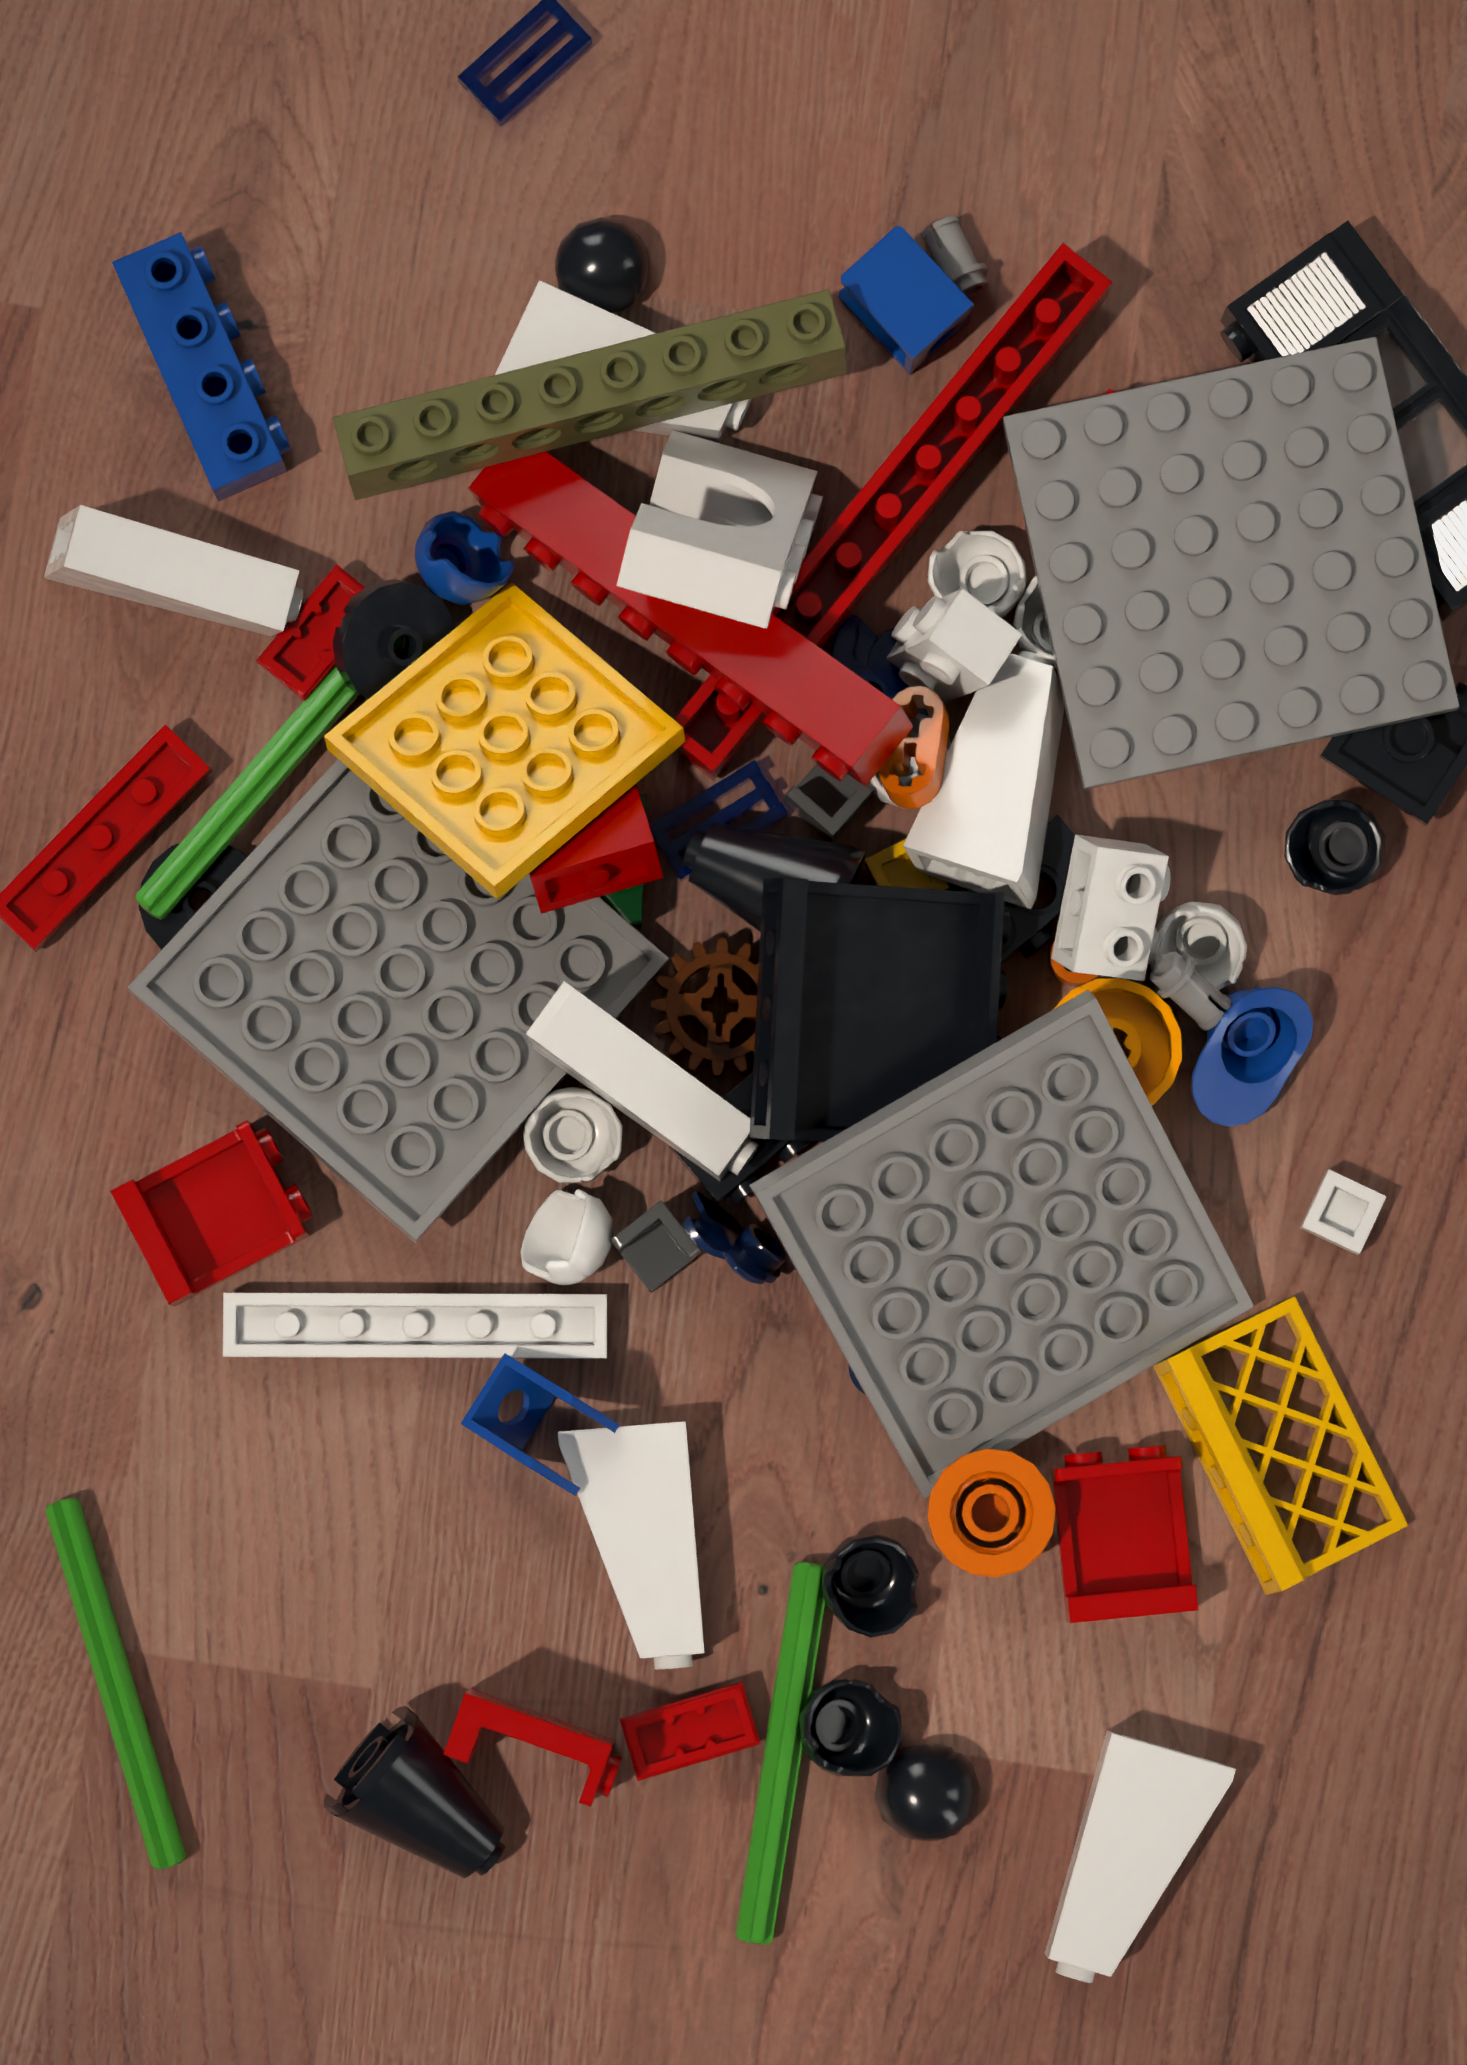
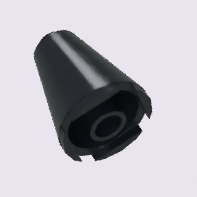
[682,823,865,932]
[324,1706,505,1878]

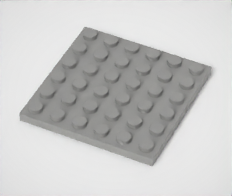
[1002,337,1460,791]
[128,759,669,1244]
[749,990,1255,1499]

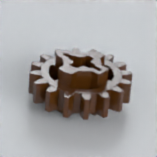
[651,938,759,1078]

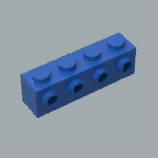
[112,232,292,502]

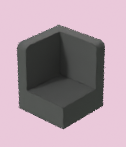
[784,764,875,842]
[611,1200,701,1293]

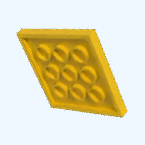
[324,582,686,900]

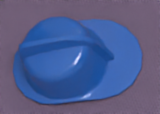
[1192,986,1313,1127]

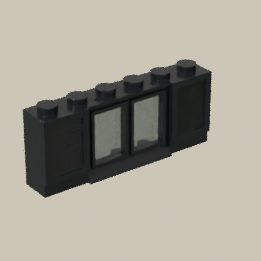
[1220,220,1467,622]

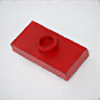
[256,564,365,701]
[619,1682,761,1781]

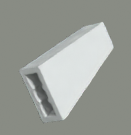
[495,280,752,443]
[44,505,303,636]
[903,651,1065,909]
[526,981,760,1182]
[558,1421,705,1670]
[1045,1730,1236,1983]

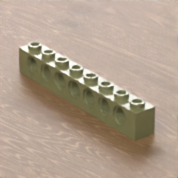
[333,289,847,501]

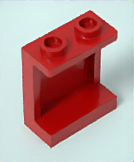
[529,784,664,914]
[110,1120,313,1306]
[1050,1445,1199,1623]
[443,1688,622,1807]

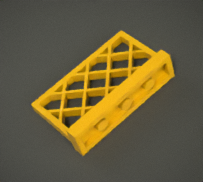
[1153,1296,1408,1595]

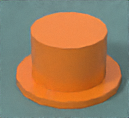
[927,1449,1056,1577]

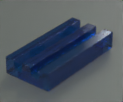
[457,0,592,127]
[649,760,788,881]

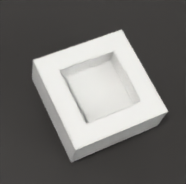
[1300,1169,1387,1255]

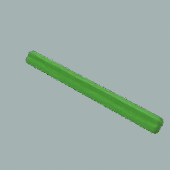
[135,636,403,920]
[45,1497,186,1870]
[735,1562,825,1945]

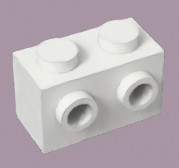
[886,588,1022,703]
[1051,834,1171,981]

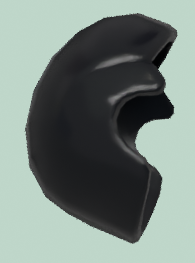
[555,217,649,313]
[1284,799,1386,895]
[822,1532,919,1638]
[799,1679,903,1777]
[875,1744,980,1841]

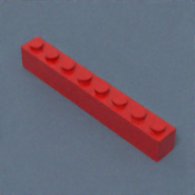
[468,452,913,787]

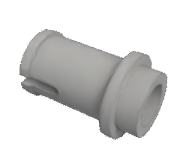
[921,216,988,298]
[1150,951,1232,1030]

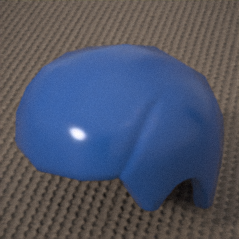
[415,511,515,605]

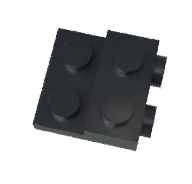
[1319,682,1467,826]

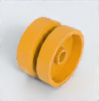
[1054,978,1182,1106]

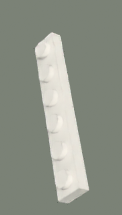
[223,1293,607,1359]

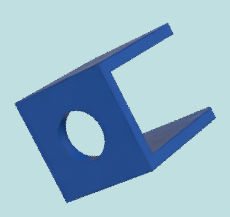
[839,226,974,375]
[461,1353,620,1496]

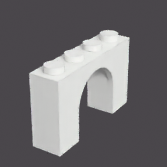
[616,430,823,629]

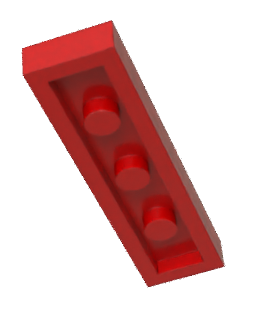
[0,724,213,952]

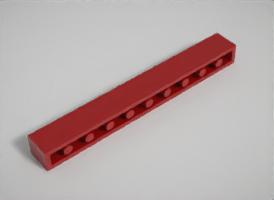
[674,243,1112,781]

